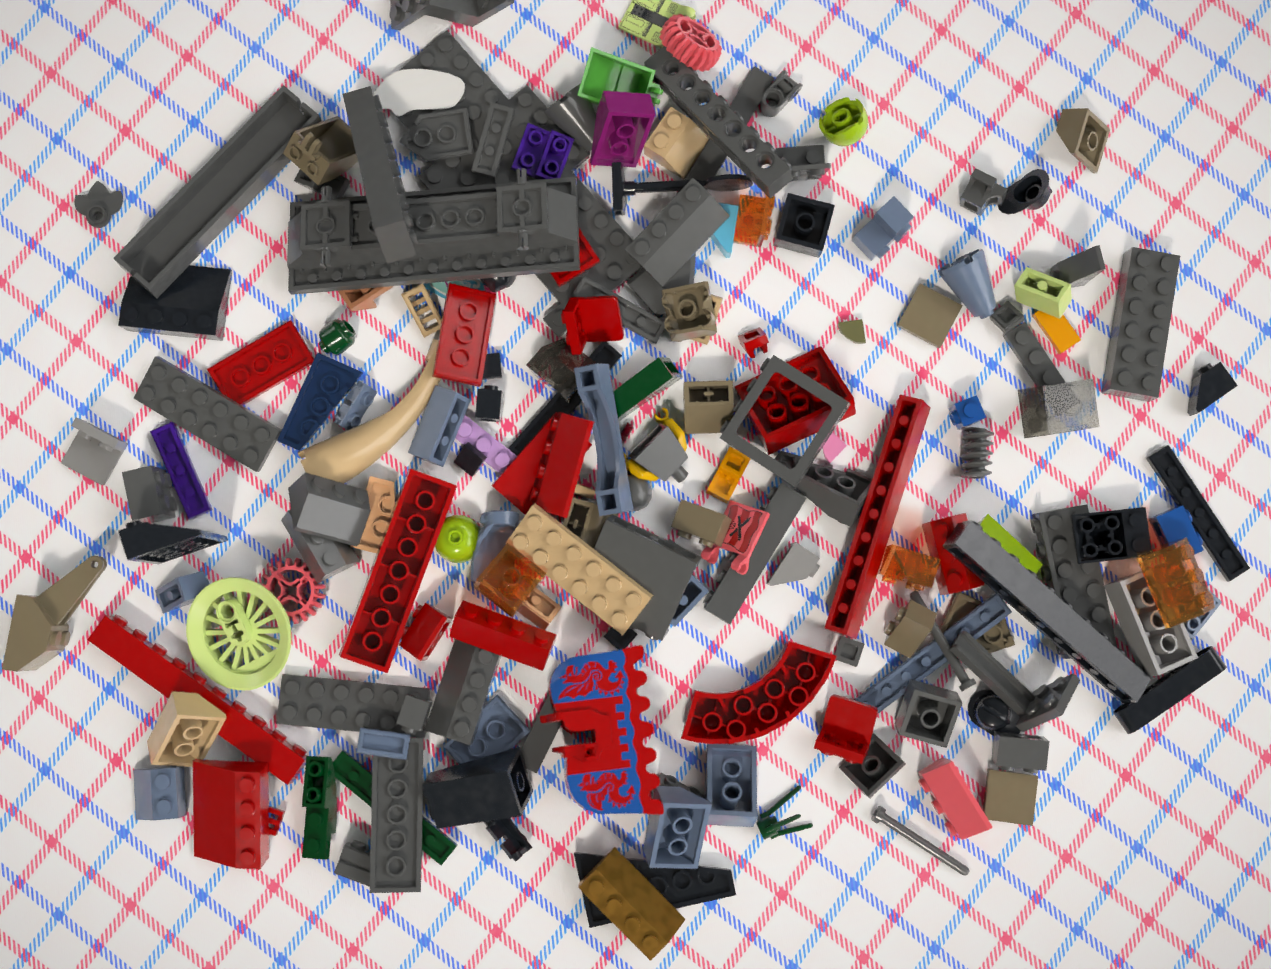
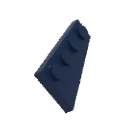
[277,352,363,451]

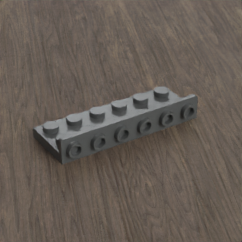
[1031,504,1117,659]

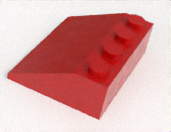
[734,346,856,455]
[192,759,269,870]

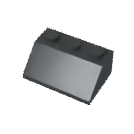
[288,472,370,546]
[281,509,361,584]

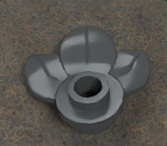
[74,181,123,228]

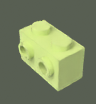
[1014,267,1072,319]

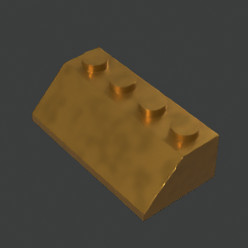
[578,847,686,961]

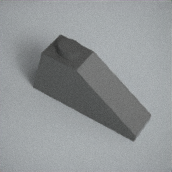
[1049,245,1106,288]

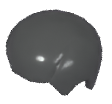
[628,473,652,511]

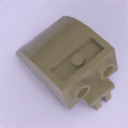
[283,116,358,185]

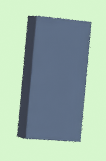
[356,728,411,760]

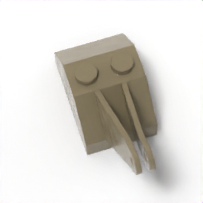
[2,556,107,672]

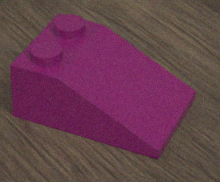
[590,91,656,168]

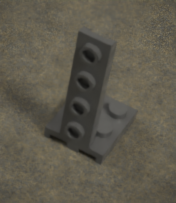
[949,631,1080,732]

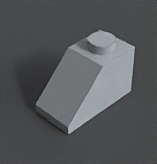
[766,542,820,586]

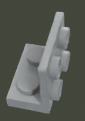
[61,417,128,485]

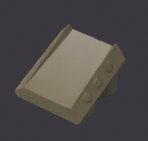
[662,281,717,342]

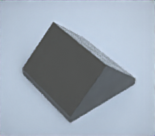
[839,733,906,799]

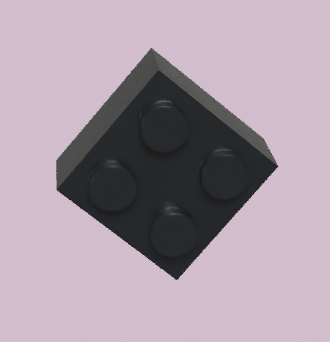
[773,193,835,258]

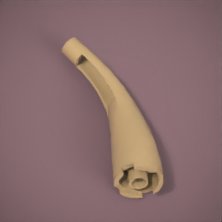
[298,339,441,484]

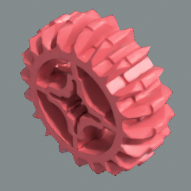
[660,14,722,72]
[260,558,326,624]

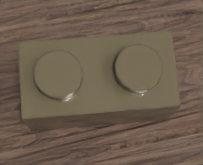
[671,499,732,548]
[884,599,937,658]

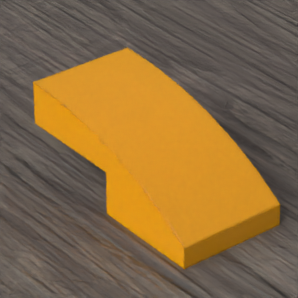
[706,447,751,504]

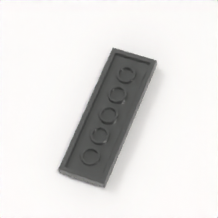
[133,356,282,472]
[276,674,431,738]
[369,738,424,893]

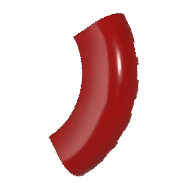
[681,641,837,744]

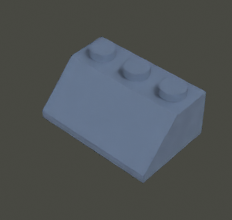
[643,786,711,869]

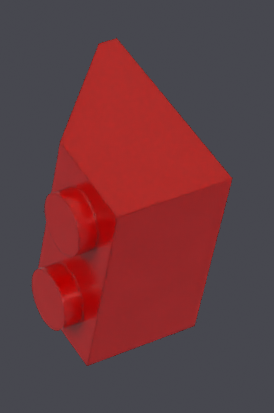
[399,603,453,661]

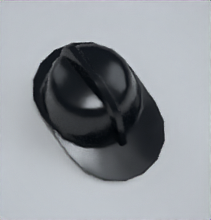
[998,169,1053,215]
[968,690,1021,736]

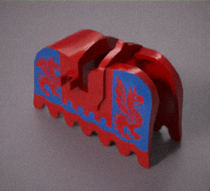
[540,645,664,815]

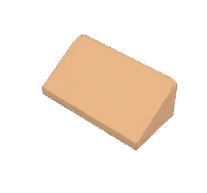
[506,578,562,630]

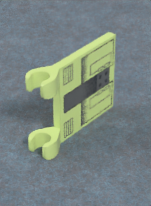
[618,0,696,48]

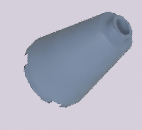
[938,249,996,319]

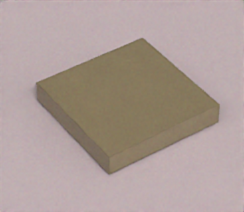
[897,283,963,349]
[983,769,1039,826]

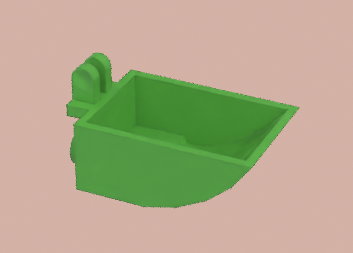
[577,47,663,107]

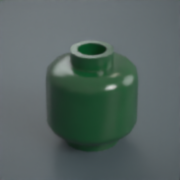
[319,319,356,355]

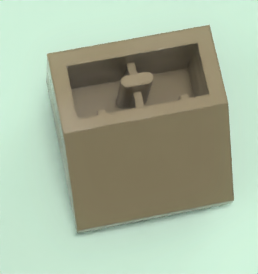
[683,380,734,434]
[562,497,618,549]

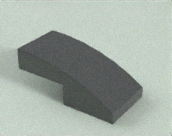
[294,169,351,199]

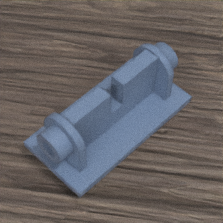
[334,381,377,430]

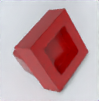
[738,327,769,359]

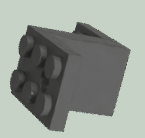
[389,0,514,31]

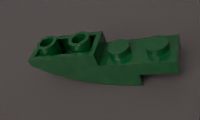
[302,756,337,860]

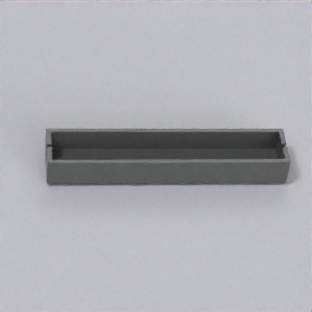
[113,85,322,298]

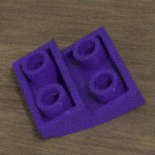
[510,123,574,180]

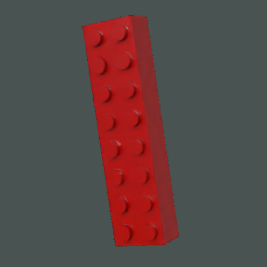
[339,468,457,674]

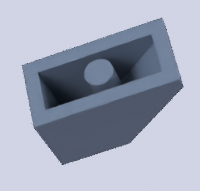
[155,571,210,614]

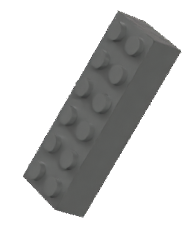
[1101,247,1181,402]

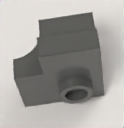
[960,168,1007,216]

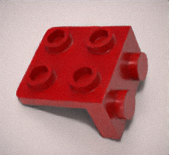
[561,296,624,355]
[814,694,878,764]

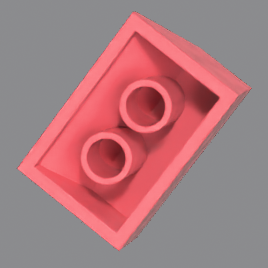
[917,757,993,840]

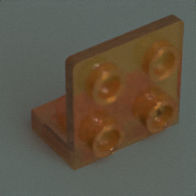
[733,194,775,247]

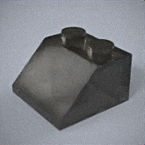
[526,338,597,403]

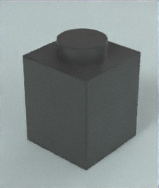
[396,694,433,734]

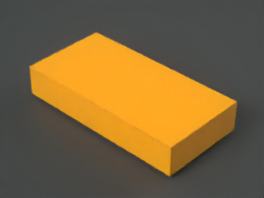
[1032,310,1081,355]

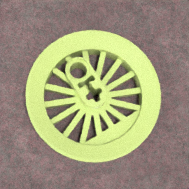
[186,577,292,691]

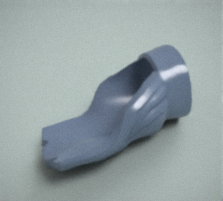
[470,509,520,589]

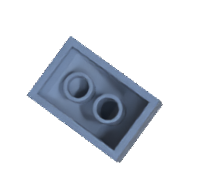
[704,744,757,827]

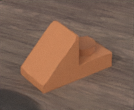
[338,286,393,312]

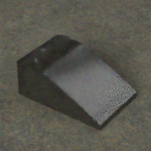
[1018,378,1100,439]

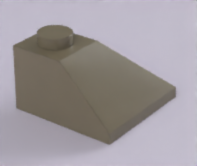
[1056,108,1110,174]

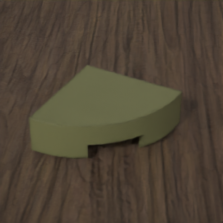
[837,319,866,344]

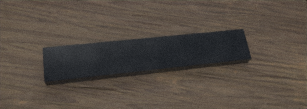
[508,341,622,456]
[1146,445,1250,582]

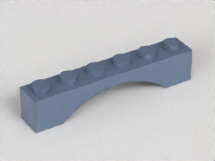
[574,364,634,516]

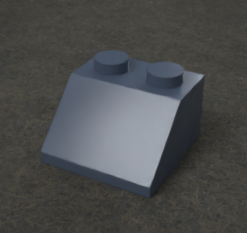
[133,766,187,821]

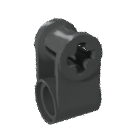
[760,70,803,117]

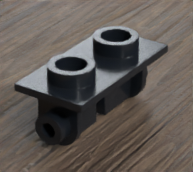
[484,818,533,862]

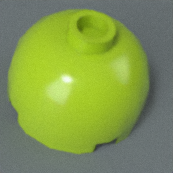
[819,97,869,147]
[435,515,480,563]

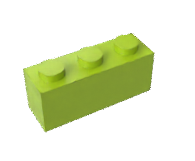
[978,514,1043,574]

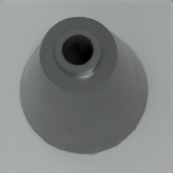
[544,84,597,153]

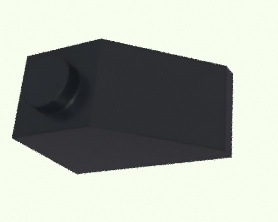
[1187,362,1238,416]

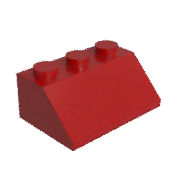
[922,513,985,595]

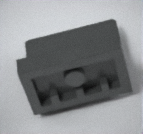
[775,144,831,182]

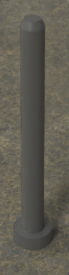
[910,591,977,692]
[871,805,970,876]

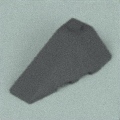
[774,451,872,527]

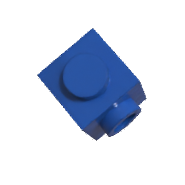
[948,395,986,430]

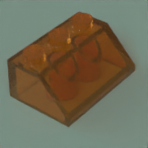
[1137,537,1215,629]

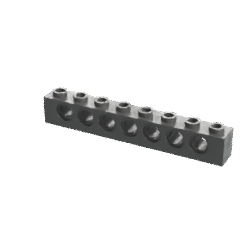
[644,46,792,198]

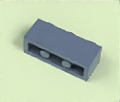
[408,385,471,467]

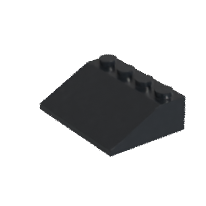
[118,265,232,341]
[118,520,228,565]

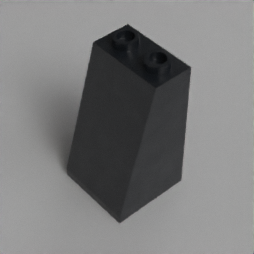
[422,747,533,829]

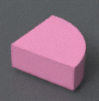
[823,433,847,464]

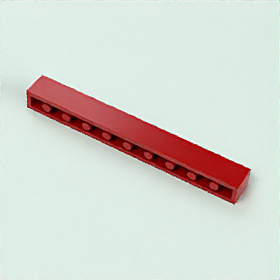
[824,395,931,639]
[87,614,307,785]

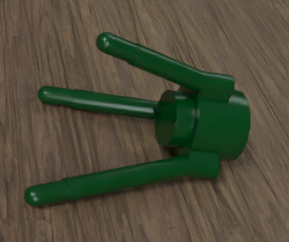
[756,785,813,840]

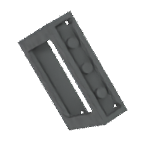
[720,354,851,488]

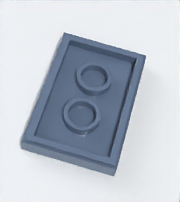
[443,694,531,764]

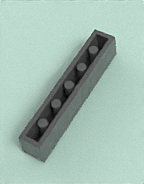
[703,483,807,625]

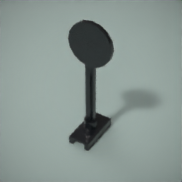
[612,162,753,216]

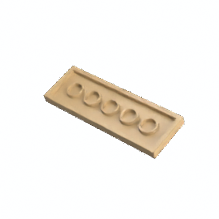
[505,504,654,635]

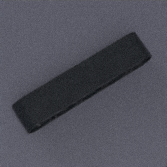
[1113,646,1227,734]

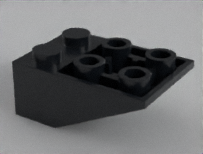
[1071,507,1152,564]

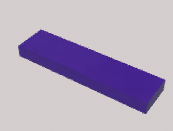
[150,422,213,520]

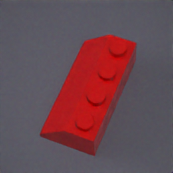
[530,412,594,518]
[449,600,558,671]

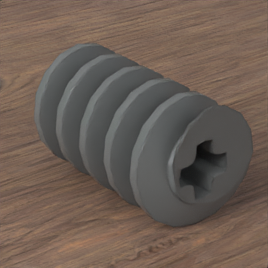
[960,427,994,479]

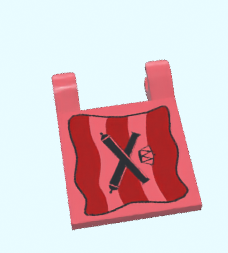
[701,500,770,575]

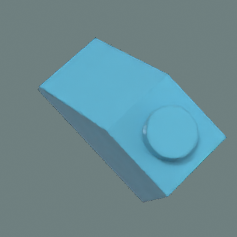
[710,203,739,258]

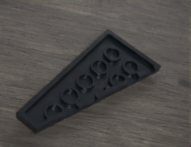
[574,852,736,928]

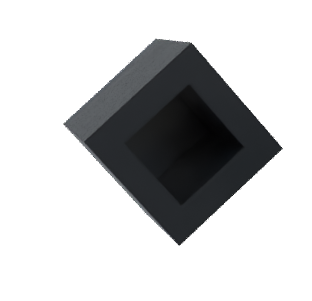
[475,385,504,423]

